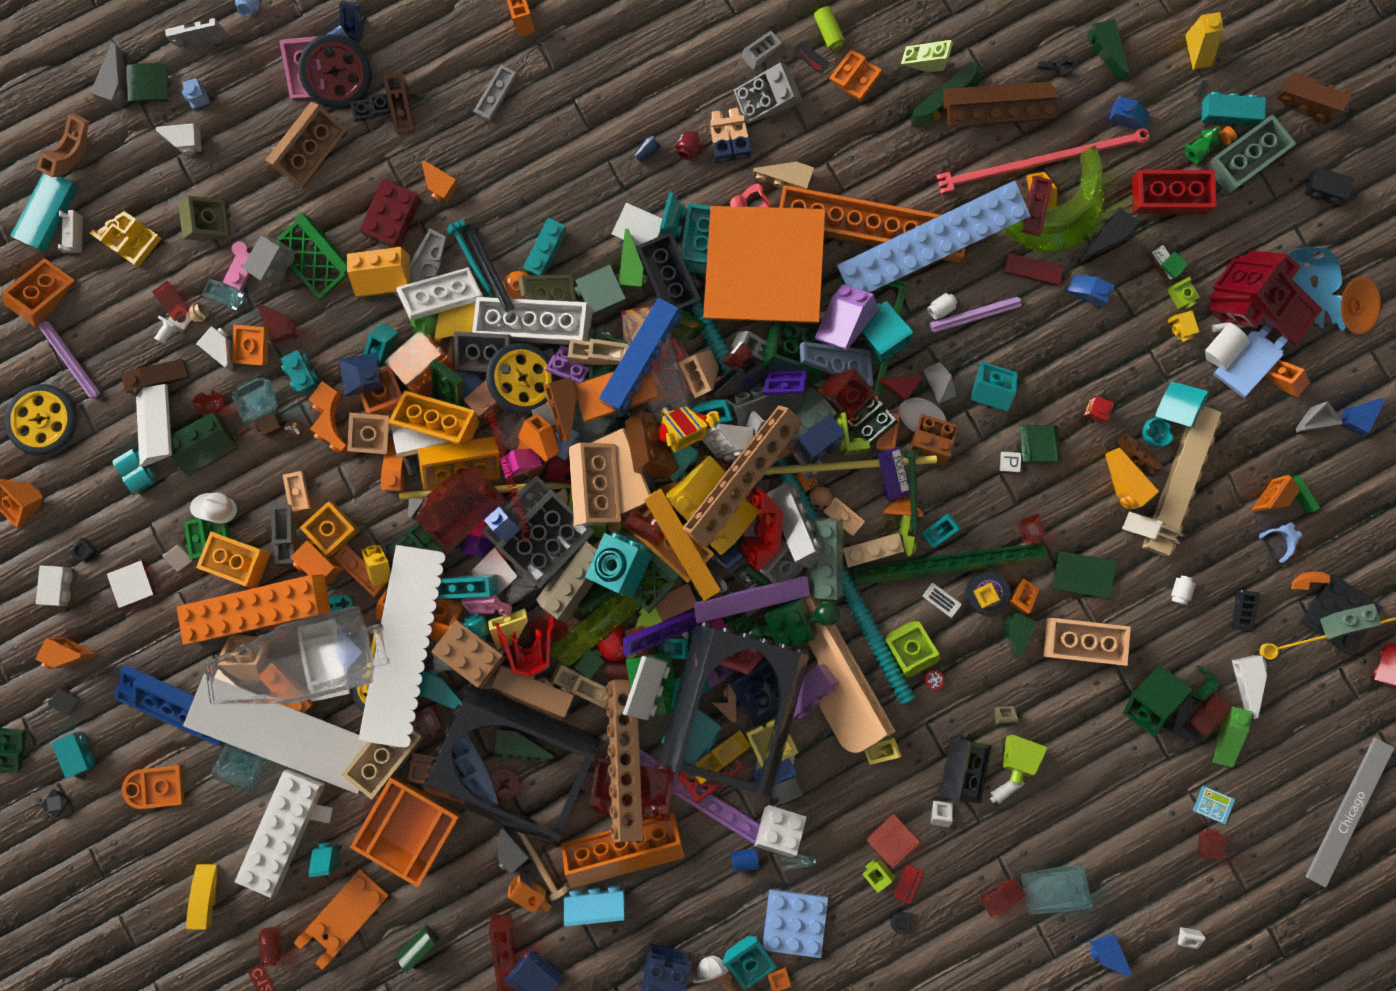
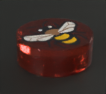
[283,420,304,439]

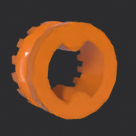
[1219,126,1237,146]

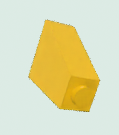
[1185,12,1224,70]

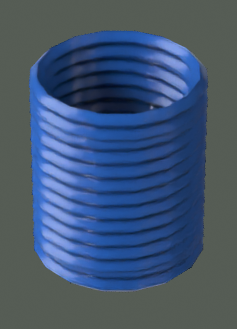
[731,848,759,873]

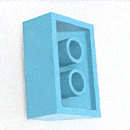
[564,886,627,926]

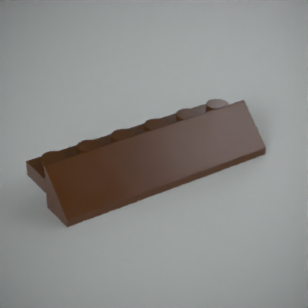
[943,81,1059,127]

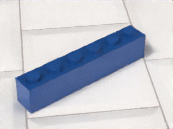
[599,298,681,414]

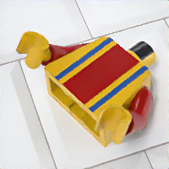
[659,405,720,452]

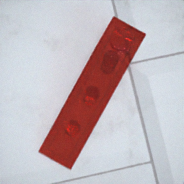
[489,914,517,991]

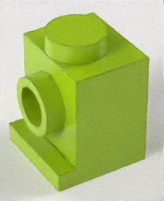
[1167,276,1199,309]
[863,859,897,893]

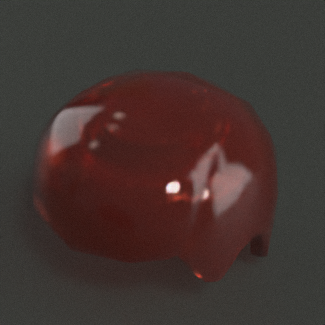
[192,390,225,416]

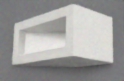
[156,123,202,155]
[196,326,234,371]

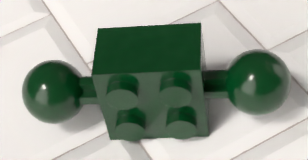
[746,597,840,647]

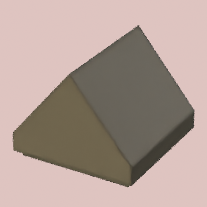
[995,706,1018,724]

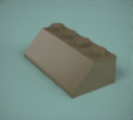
[536,540,598,622]

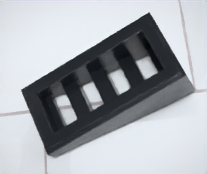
[1232,590,1260,631]

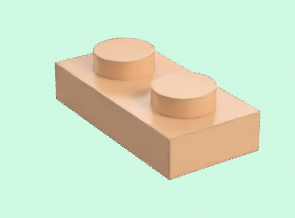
[283,471,311,512]
[823,497,865,536]

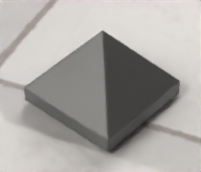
[403,456,421,476]

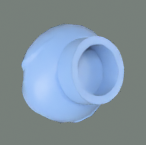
[235,0,260,17]

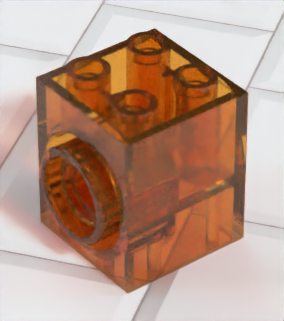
[385,331,456,397]

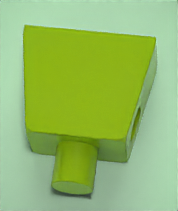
[1003,735,1047,785]

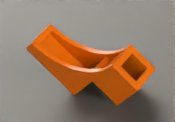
[308,381,348,453]

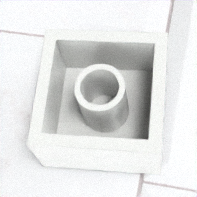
[755,805,806,858]

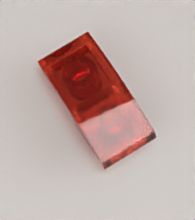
[1191,693,1232,737]
[980,878,1026,918]

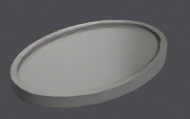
[899,397,946,432]

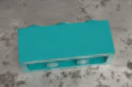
[1201,92,1266,126]
[523,218,567,275]
[436,574,498,599]

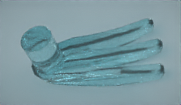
[780,854,816,869]

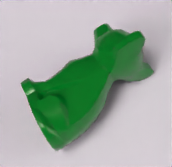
[1184,126,1221,164]

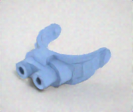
[1259,522,1303,563]

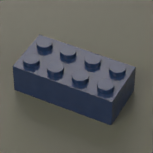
[795,414,845,464]

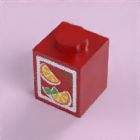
[1083,396,1114,424]

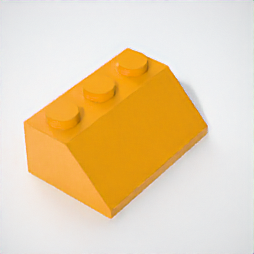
[347,247,410,297]

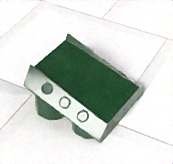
[1019,425,1062,464]

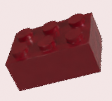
[360,179,421,248]

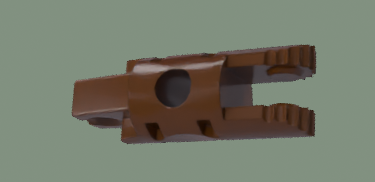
[1117,433,1163,476]

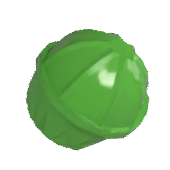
[410,314,438,340]

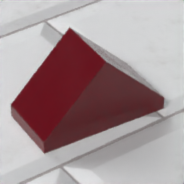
[879,375,922,400]

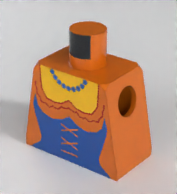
[508,871,553,913]

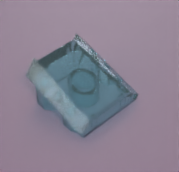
[232,378,278,423]

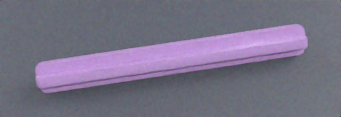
[930,297,1022,333]
[39,321,100,399]

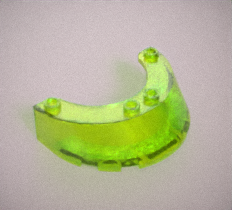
[1003,145,1104,252]

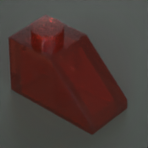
[257,304,297,344]

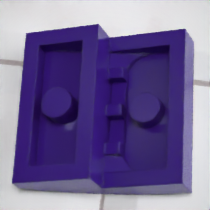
[764,370,807,395]

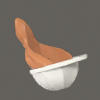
[692,956,737,991]

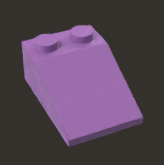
[815,284,879,350]

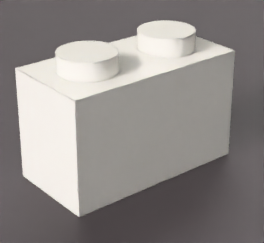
[36,565,73,606]

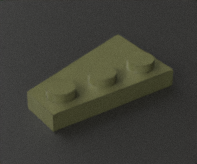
[518,274,577,302]

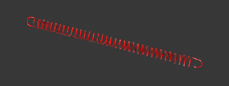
[485,405,531,540]

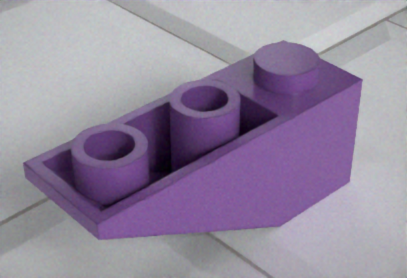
[793,664,839,721]

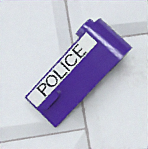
[877,447,910,502]

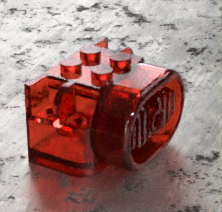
[415,465,506,554]

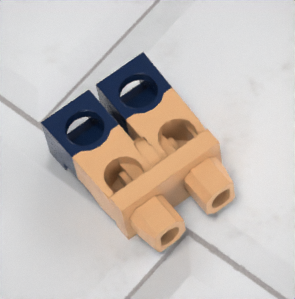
[710,108,751,164]

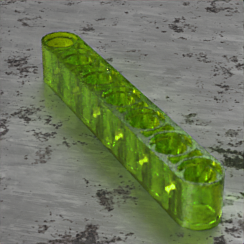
[551,567,665,666]

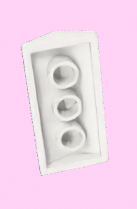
[136,384,172,467]

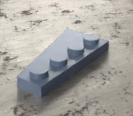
[800,342,873,389]

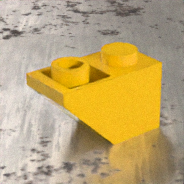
[361,545,391,587]

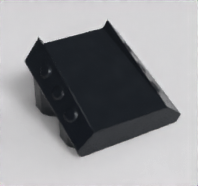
[1164,697,1211,744]

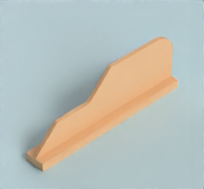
[805,596,896,753]

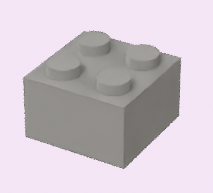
[242,235,296,284]

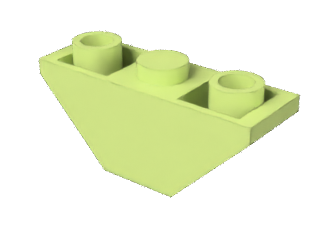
[901,40,953,72]

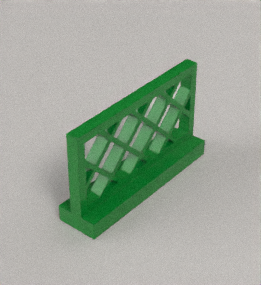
[276,212,348,300]

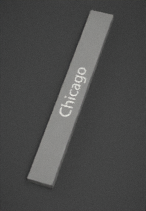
[1305,738,1394,888]

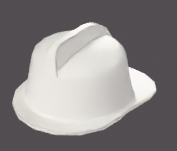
[190,492,237,524]

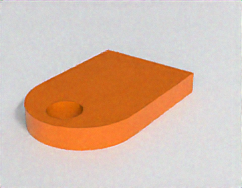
[122,765,185,809]

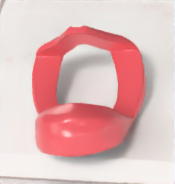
[730,184,770,208]

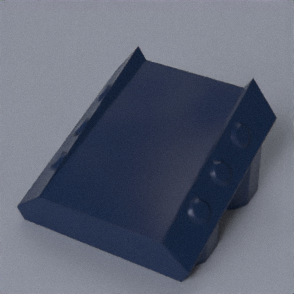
[505,949,563,991]

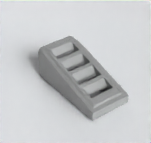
[742,31,783,69]

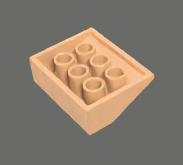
[592,428,651,526]

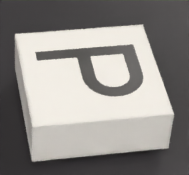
[1000,452,1021,473]

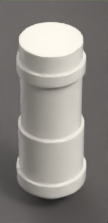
[989,780,1024,804]

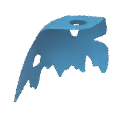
[1289,247,1346,331]

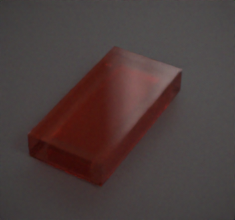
[152,281,189,321]

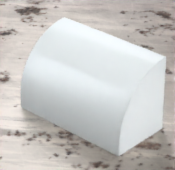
[1205,322,1250,371]

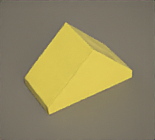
[864,735,901,765]

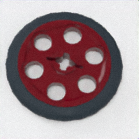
[298,34,372,108]

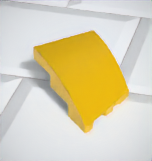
[90,211,162,267]
[435,292,482,342]

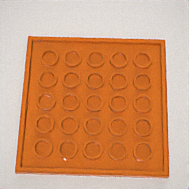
[703,206,825,323]

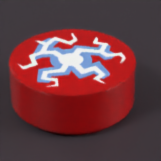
[924,670,944,690]

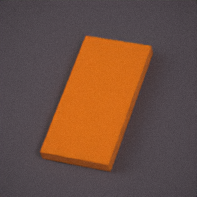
[576,372,659,423]

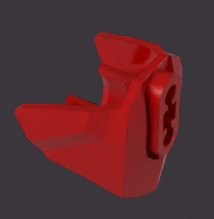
[496,616,554,677]

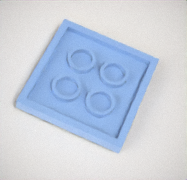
[762,889,828,958]

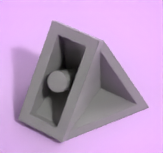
[1296,401,1342,432]

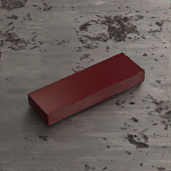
[1021,176,1053,236]
[1003,253,1064,286]

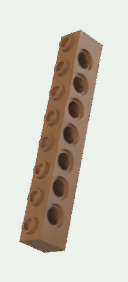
[682,405,803,547]
[606,680,643,843]

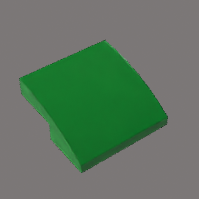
[184,518,230,559]

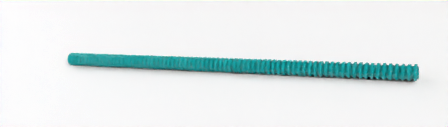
[690,298,916,705]

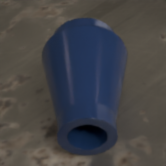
[633,135,661,163]

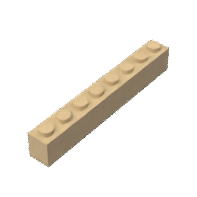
[1142,406,1222,556]

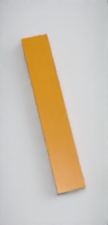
[643,489,721,601]

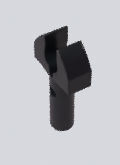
[1037,56,1074,77]

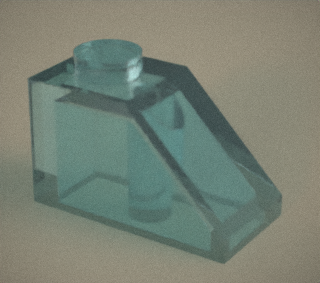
[201,279,244,310]

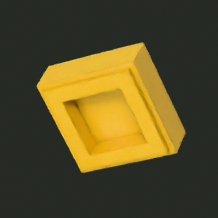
[973,582,1000,608]

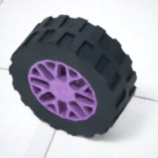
[965,572,1011,615]

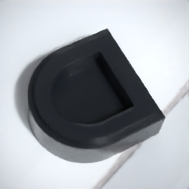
[71,537,97,561]
[890,912,911,934]

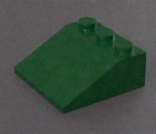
[763,322,826,385]

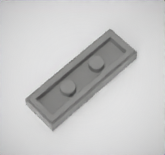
[473,64,518,122]

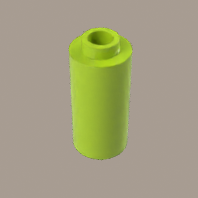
[814,6,845,51]

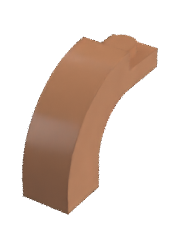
[37,113,90,178]

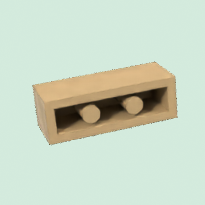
[843,533,904,568]

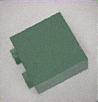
[575,265,627,319]
[1320,604,1382,640]

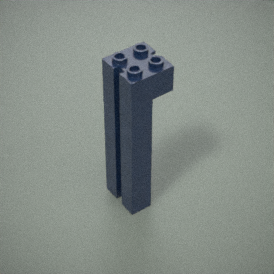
[641,943,691,991]

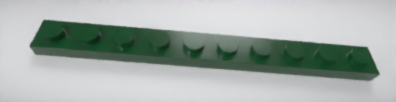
[852,543,1047,585]

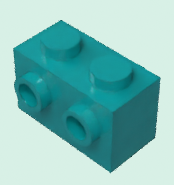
[281,350,319,396]

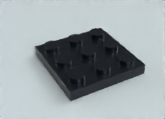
[1300,574,1383,655]

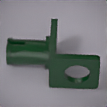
[1193,665,1226,709]

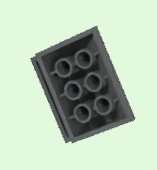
[481,475,595,589]

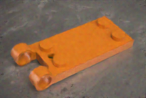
[294,868,390,970]

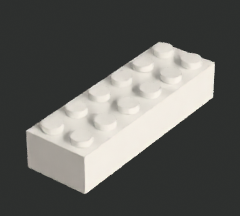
[472,297,593,345]
[235,768,326,898]

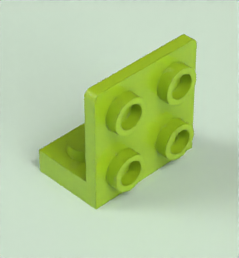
[836,413,870,456]

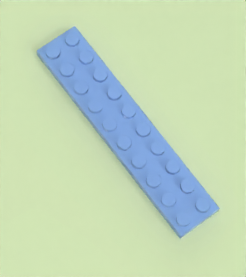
[837,181,1030,293]

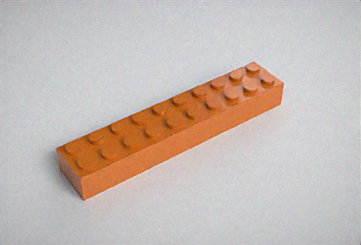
[779,185,966,263]

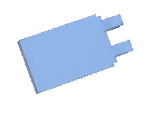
[1213,325,1288,398]

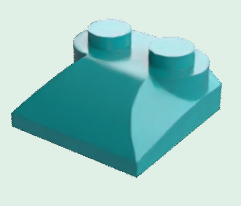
[660,192,687,240]
[723,936,777,990]

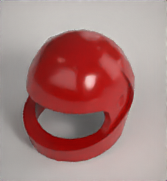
[596,623,626,662]

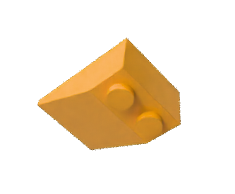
[1105,447,1159,510]
[196,532,271,588]

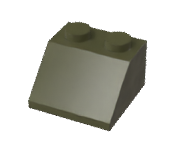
[178,196,229,241]

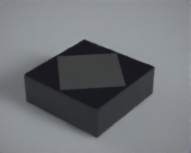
[41,789,70,817]

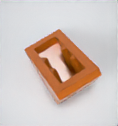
[1008,578,1040,614]

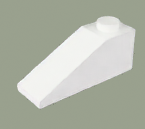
[1232,655,1267,719]

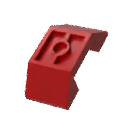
[741,485,784,570]

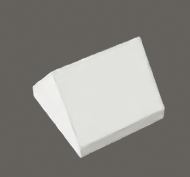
[1178,927,1205,949]

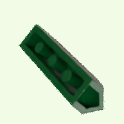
[911,62,984,127]

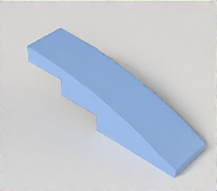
[453,733,499,804]

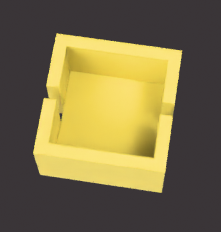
[746,717,798,767]

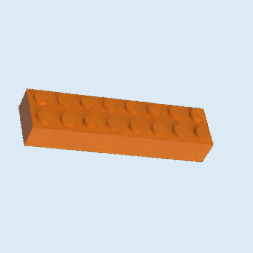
[177,574,331,645]

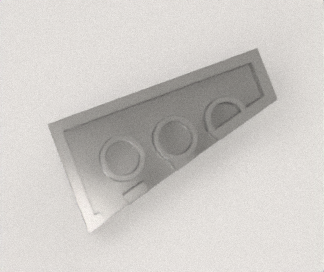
[393,228,447,298]

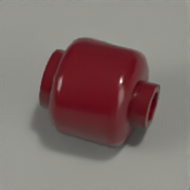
[676,131,703,160]

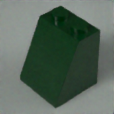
[1123,665,1193,738]

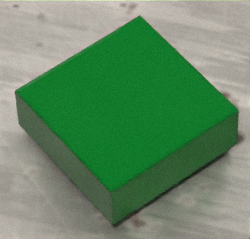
[1160,251,1188,279]

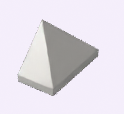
[922,362,956,404]

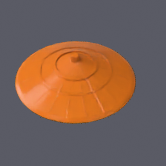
[1341,277,1381,334]

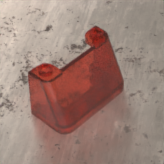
[589,756,675,821]

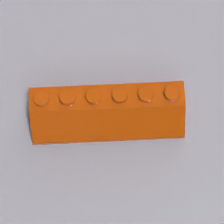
[561,813,685,889]

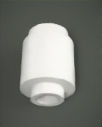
[927,293,957,320]
[1171,575,1196,605]

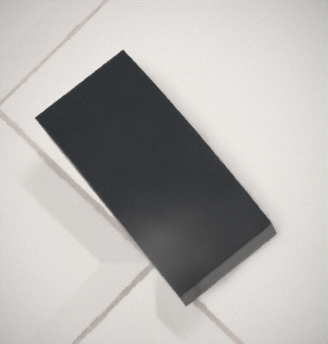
[350,93,391,122]

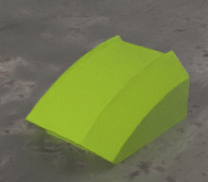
[885,621,940,677]

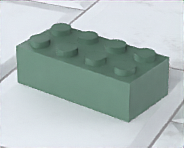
[1205,114,1296,195]

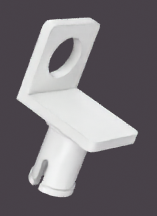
[154,305,192,344]

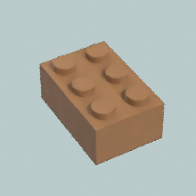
[431,620,507,689]

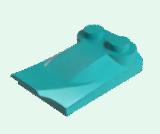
[681,203,711,275]

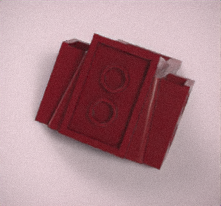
[1207,250,1323,345]

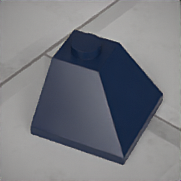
[339,352,384,397]

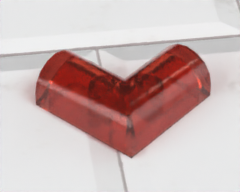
[623,509,677,547]

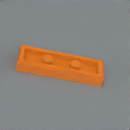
[333,544,388,597]

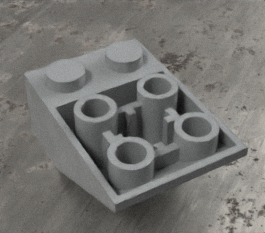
[733,62,802,124]

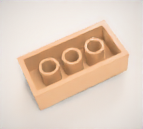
[1043,618,1131,666]

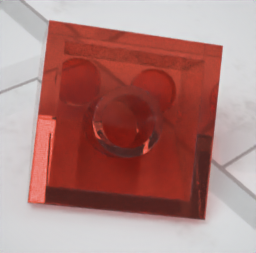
[818,369,875,421]

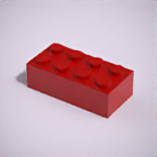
[1132,170,1216,214]

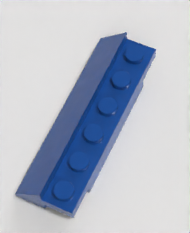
[115,665,222,746]

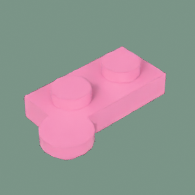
[223,241,250,291]
[461,595,512,616]

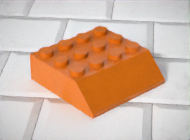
[350,775,462,887]

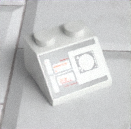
[701,424,753,462]

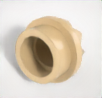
[188,303,209,322]

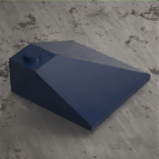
[729,644,779,727]

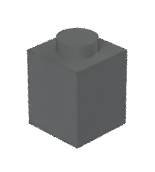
[773,775,803,804]

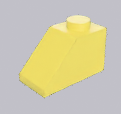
[488,608,528,649]

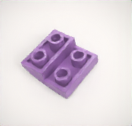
[546,345,589,384]

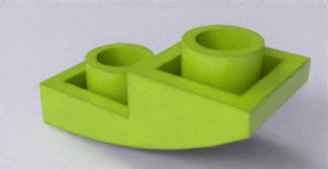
[900,515,917,557]

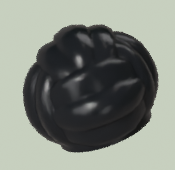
[690,273,706,293]

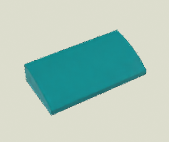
[10,173,79,253]

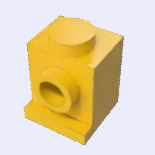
[1168,311,1199,342]

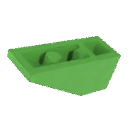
[619,229,647,291]
[1213,705,1253,767]

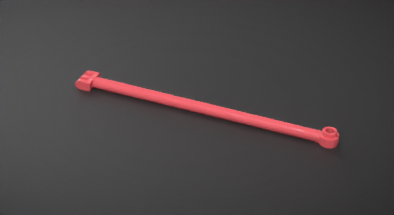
[937,128,1150,194]

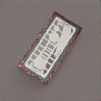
[1146,242,1185,285]

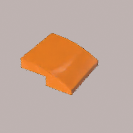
[829,50,883,102]

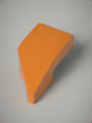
[1291,572,1330,590]

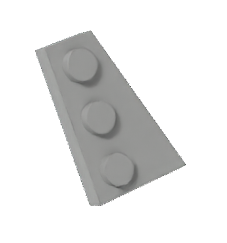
[165,18,228,46]

